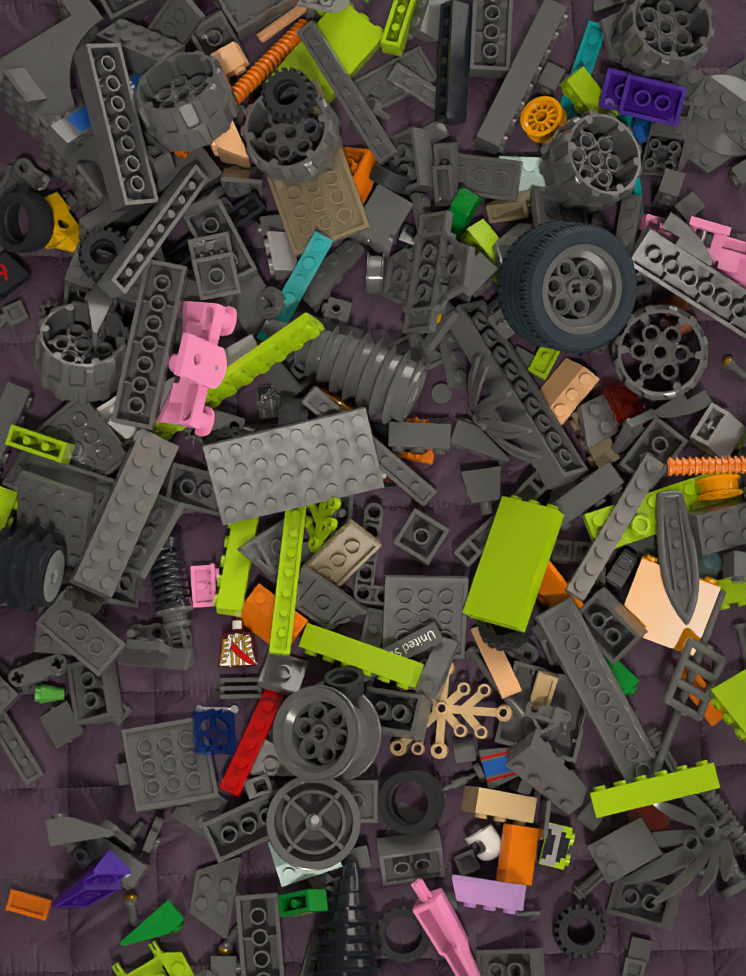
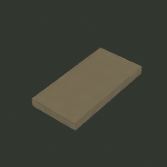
[298,519,382,588]

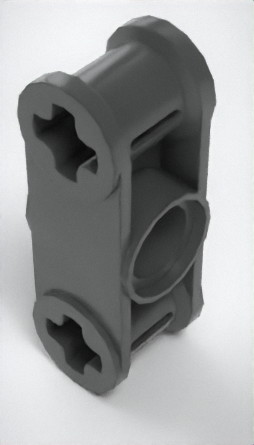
[8,654,67,690]

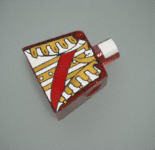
[218,620,259,668]

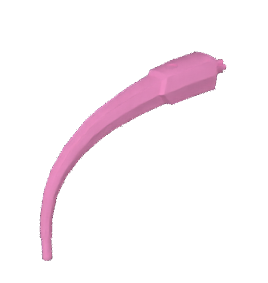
[411,878,481,976]

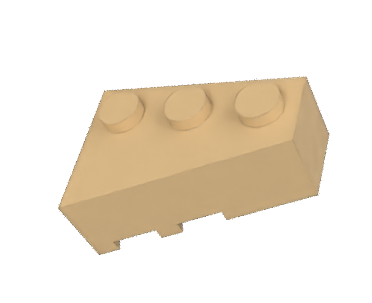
[460,786,537,826]

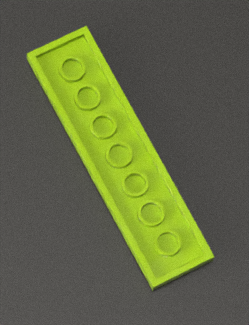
[582,473,743,549]

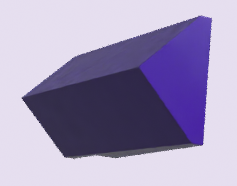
[599,67,687,127]
[52,849,131,907]

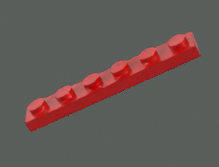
[219,689,286,797]

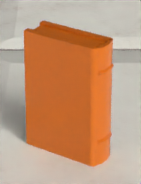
[496,824,539,886]

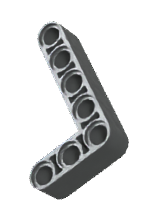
[354,503,384,607]

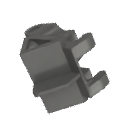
[523,702,571,742]

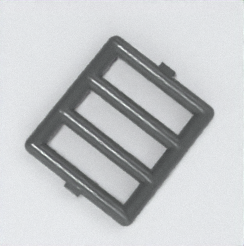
[663,637,726,722]

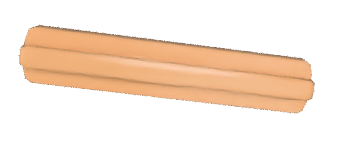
[257,6,307,42]

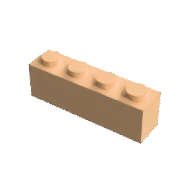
[210,42,250,81]

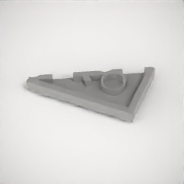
[250,740,295,776]

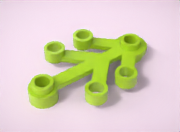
[304,497,341,553]

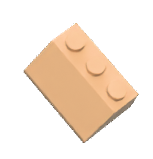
[211,121,251,170]
[539,358,600,426]

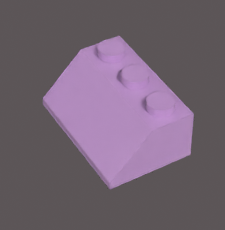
[452,875,526,914]

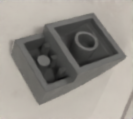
[661,211,713,266]
[188,232,241,301]

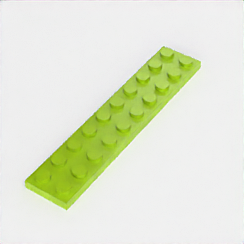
[139,312,325,441]

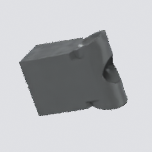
[349,184,413,259]

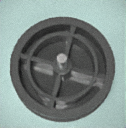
[266,777,361,871]

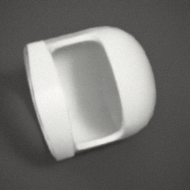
[464,824,501,861]

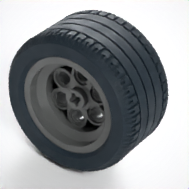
[497,221,637,354]

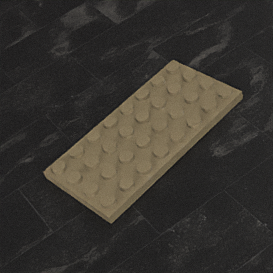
[243,80,371,257]

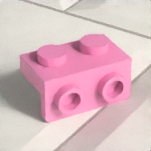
[190,563,220,608]

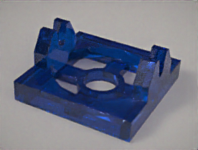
[192,708,236,755]

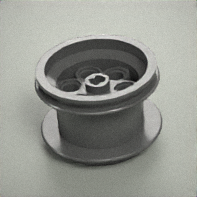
[273,685,381,782]

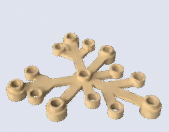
[390,659,513,759]

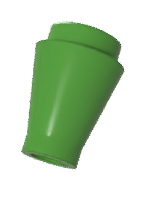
[35,683,64,704]

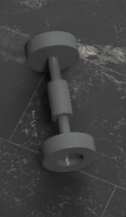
[438,762,486,800]

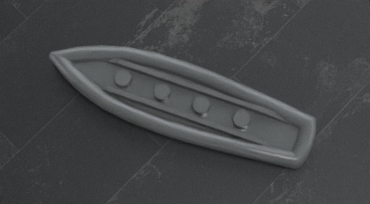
[656,490,700,626]

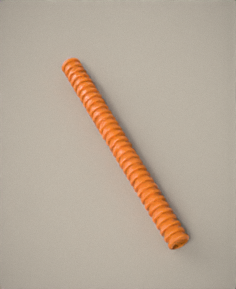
[174,19,308,159]
[666,456,746,476]

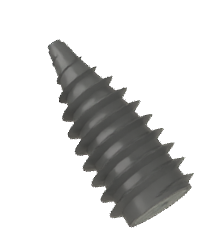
[263,319,429,425]

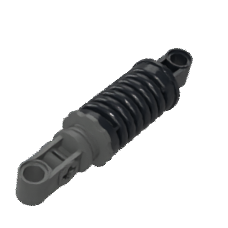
[149,531,195,669]

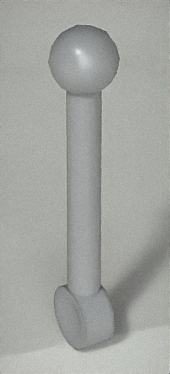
[195,705,239,714]

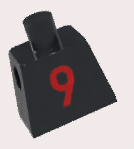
[0,252,31,301]

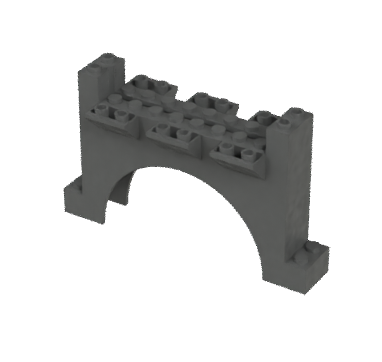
[0,0,223,241]

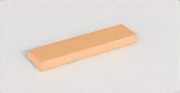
[470,623,522,699]

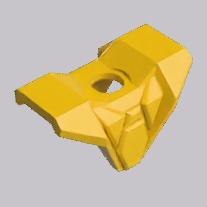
[45,192,80,253]

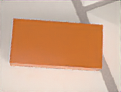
[5,889,52,921]

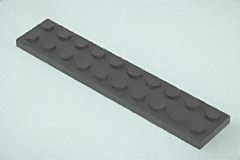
[535,597,664,784]

